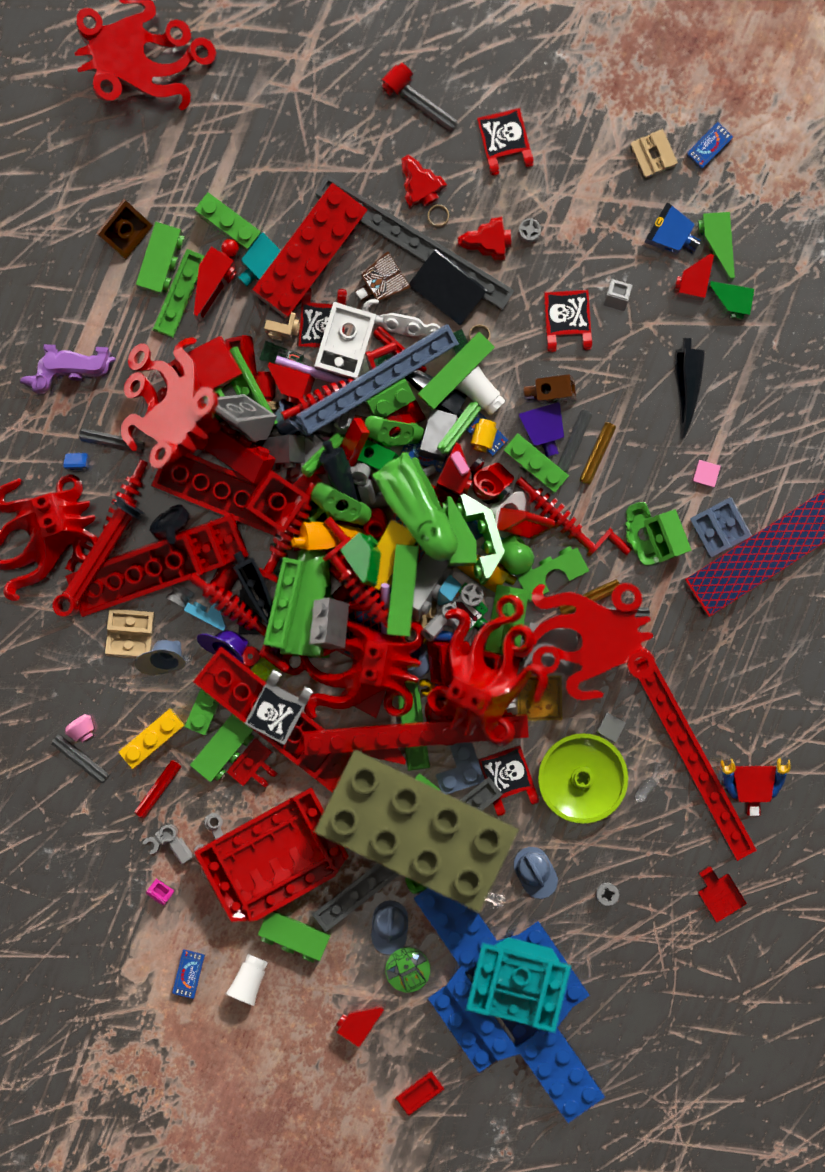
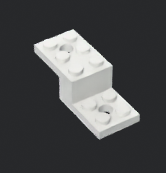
[311,302,377,421]

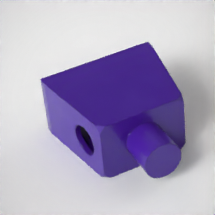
[518,402,564,458]

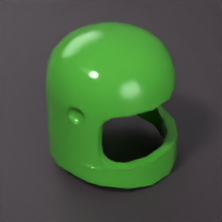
[499,535,534,575]

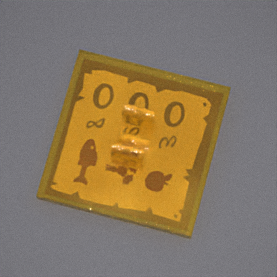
[517,675,563,721]

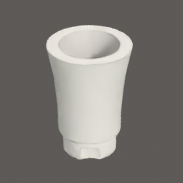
[456,366,505,415]
[226,954,268,1006]

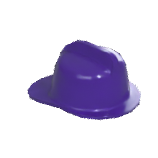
[197,630,248,663]

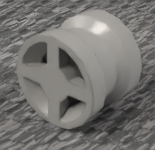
[518,219,541,243]
[461,583,484,607]
[166,584,194,608]
[596,883,619,906]

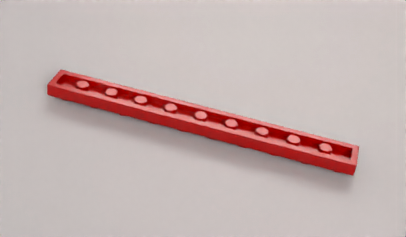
[635,658,757,861]
[303,714,529,755]

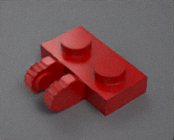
[227,738,278,788]

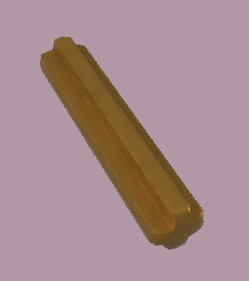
[580,422,616,485]
[559,579,620,615]

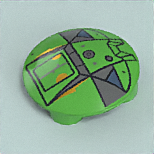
[385,947,430,993]

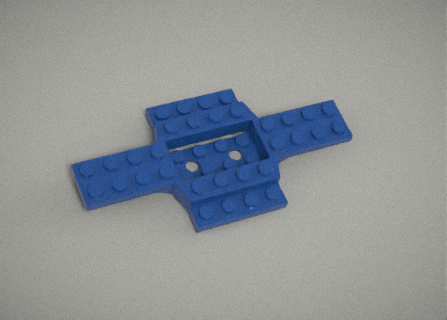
[413,888,605,1123]

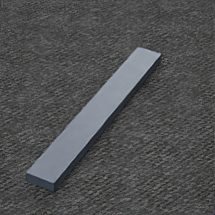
[296,324,459,435]

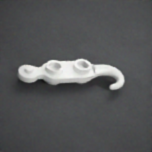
[362,299,440,337]

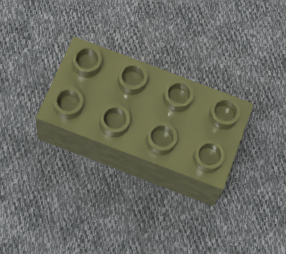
[315,750,519,912]

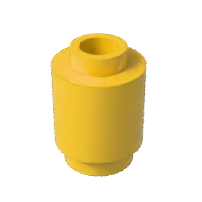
[470,418,497,453]

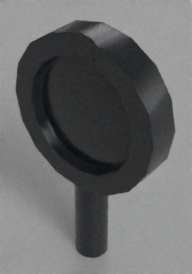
[149,504,189,544]

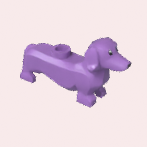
[20,344,116,394]

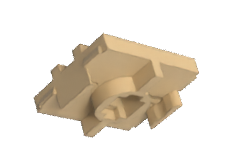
[630,129,678,178]

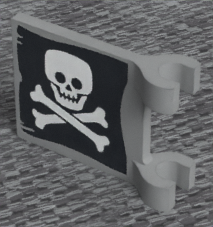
[245,670,313,745]

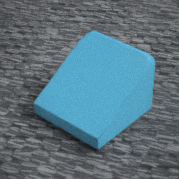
[437,575,461,606]

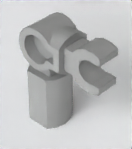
[313,417,352,437]
[351,463,376,505]
[421,603,472,641]
[143,824,194,865]

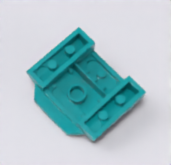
[466,937,571,1032]

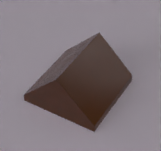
[96,199,153,259]

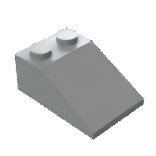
[204,394,277,442]

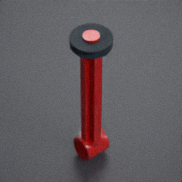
[52,496,144,617]

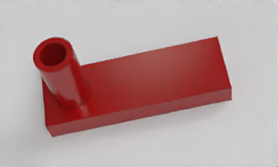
[314,418,370,474]

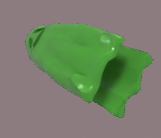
[372,452,458,561]
[280,549,332,658]

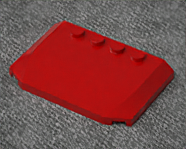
[193,787,349,922]

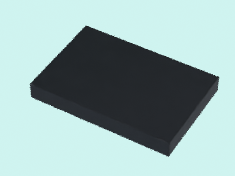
[409,249,488,325]

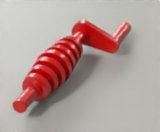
[281,342,397,420]
[65,459,148,572]
[516,476,632,557]
[259,482,316,603]
[322,516,395,636]
[188,573,290,673]

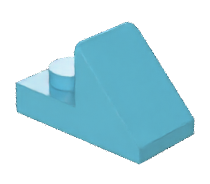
[184,601,227,631]

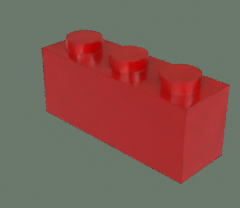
[204,424,276,483]

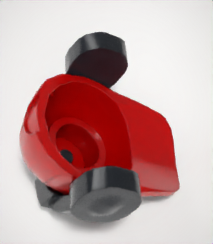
[469,457,514,504]

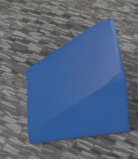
[63,453,88,471]

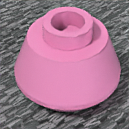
[65,714,94,743]

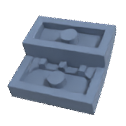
[690,497,752,557]

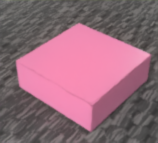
[451,451,469,476]
[693,460,721,488]

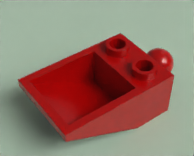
[194,239,239,323]
[157,336,243,402]

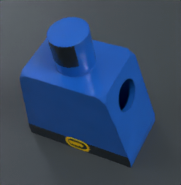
[645,202,701,254]

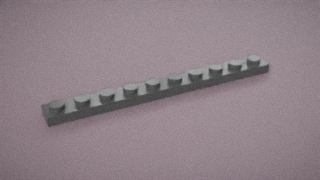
[315,175,515,310]
[312,777,503,932]

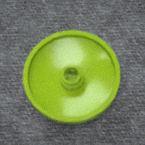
[538,733,628,823]

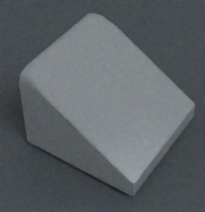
[604,279,632,311]
[596,712,626,743]

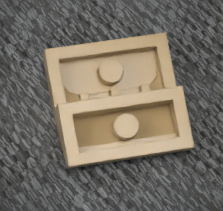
[105,609,154,659]

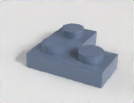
[436,742,484,794]

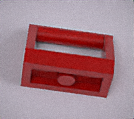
[497,508,555,539]

